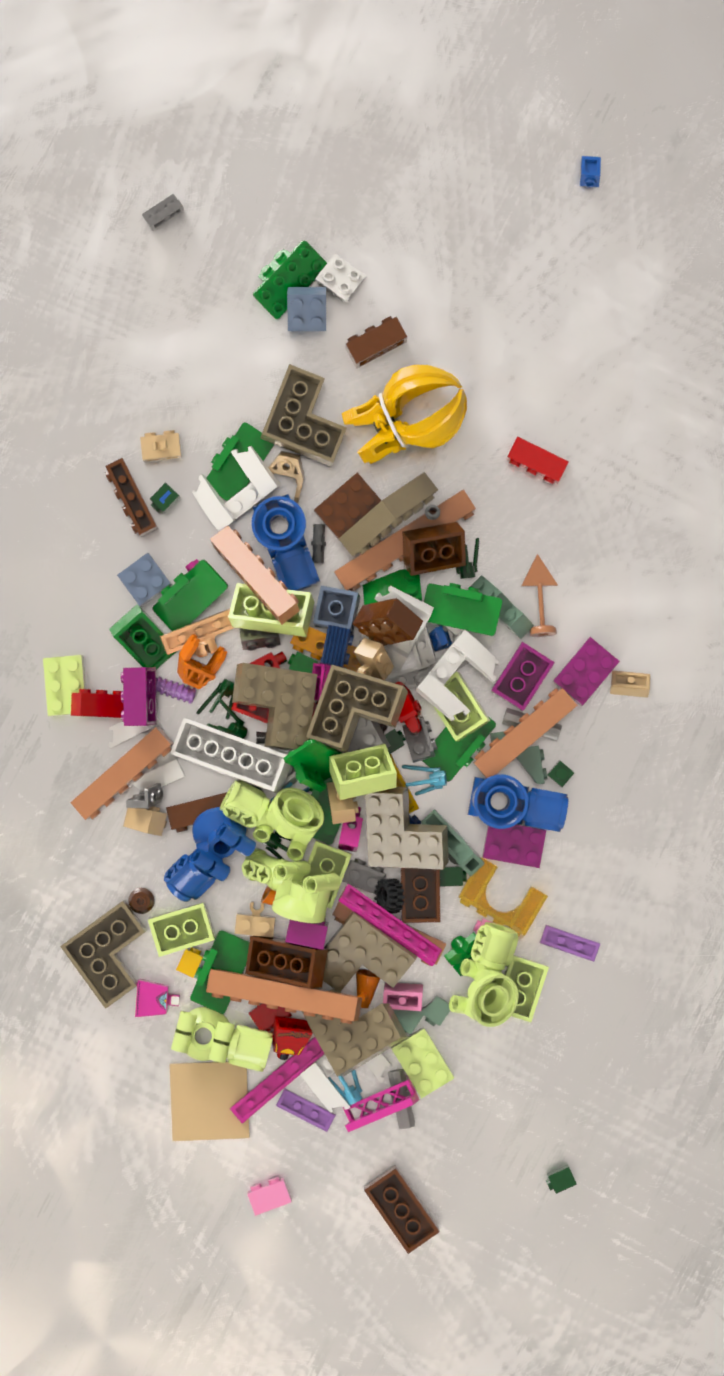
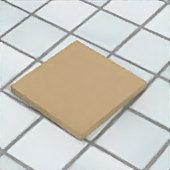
[170,1061,250,1141]

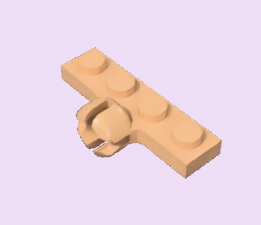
[160,608,234,657]

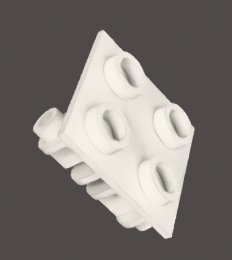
[315,254,366,302]

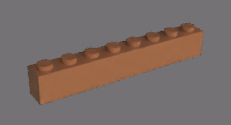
[334,489,476,592]
[206,969,363,1024]

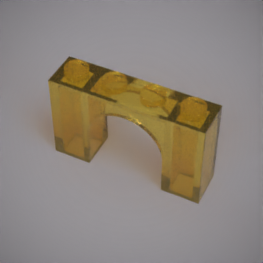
[458,857,548,937]

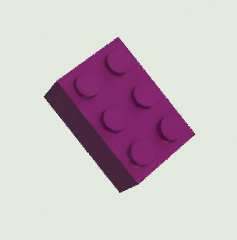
[552,637,620,706]
[490,642,555,711]
[120,667,157,726]
[482,825,546,868]
[285,918,329,950]

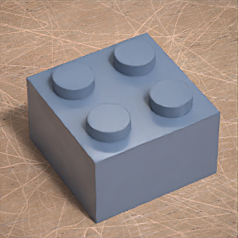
[287,287,326,331]
[117,553,172,607]
[313,586,360,634]

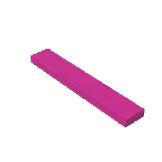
[338,884,442,966]
[230,1037,324,1124]

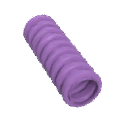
[156,676,197,704]

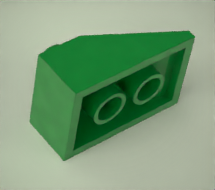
[362,569,422,605]
[109,604,177,670]

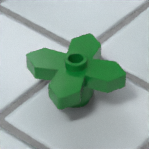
[444,932,476,976]

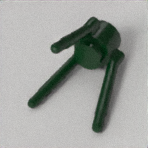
[456,538,479,579]
[196,679,234,720]
[207,698,248,739]
[262,831,291,859]

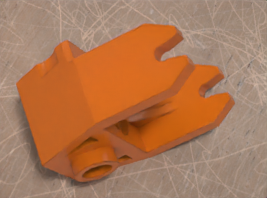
[177,634,227,689]

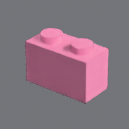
[383,982,423,1011]
[247,1177,292,1216]

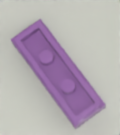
[539,925,600,962]
[276,1088,336,1132]

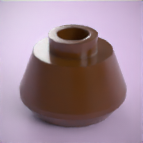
[128,888,155,914]

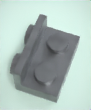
[142,194,184,231]
[239,628,281,651]
[402,716,437,763]
[126,783,163,808]
[342,858,386,895]

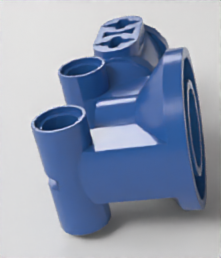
[252,494,320,591]
[467,774,569,832]
[164,807,256,902]

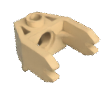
[268,451,305,503]

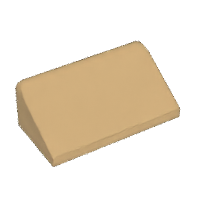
[610,670,650,697]

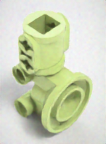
[220,780,324,861]
[242,848,340,923]
[449,922,518,1027]
[171,1007,273,1072]

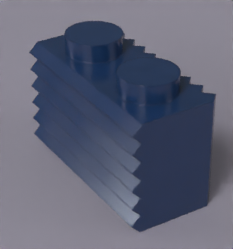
[320,625,354,668]

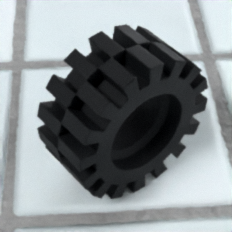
[374,879,405,913]

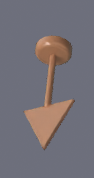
[521,554,558,637]

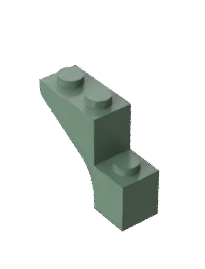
[470,575,534,639]
[490,731,547,784]
[421,809,485,876]
[393,995,450,1034]

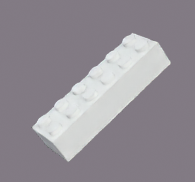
[170,718,291,794]

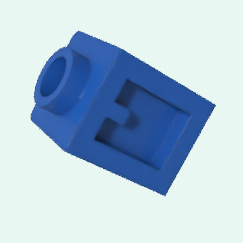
[580,156,601,187]
[429,626,452,652]

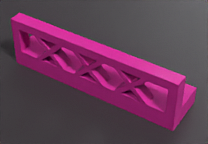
[343,1079,420,1132]

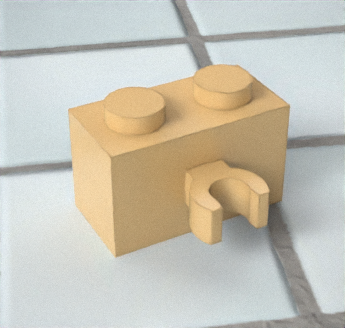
[140,430,182,462]
[354,638,394,680]
[327,782,359,824]
[123,806,167,836]
[235,902,276,937]

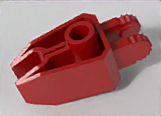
[395,681,422,733]

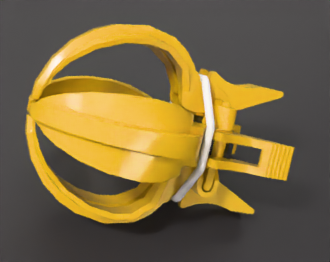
[342,365,467,464]

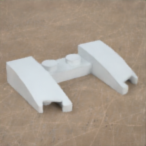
[192,446,281,532]
[358,586,434,672]
[385,623,437,689]
[415,630,499,721]
[109,717,185,791]
[300,1053,391,1113]

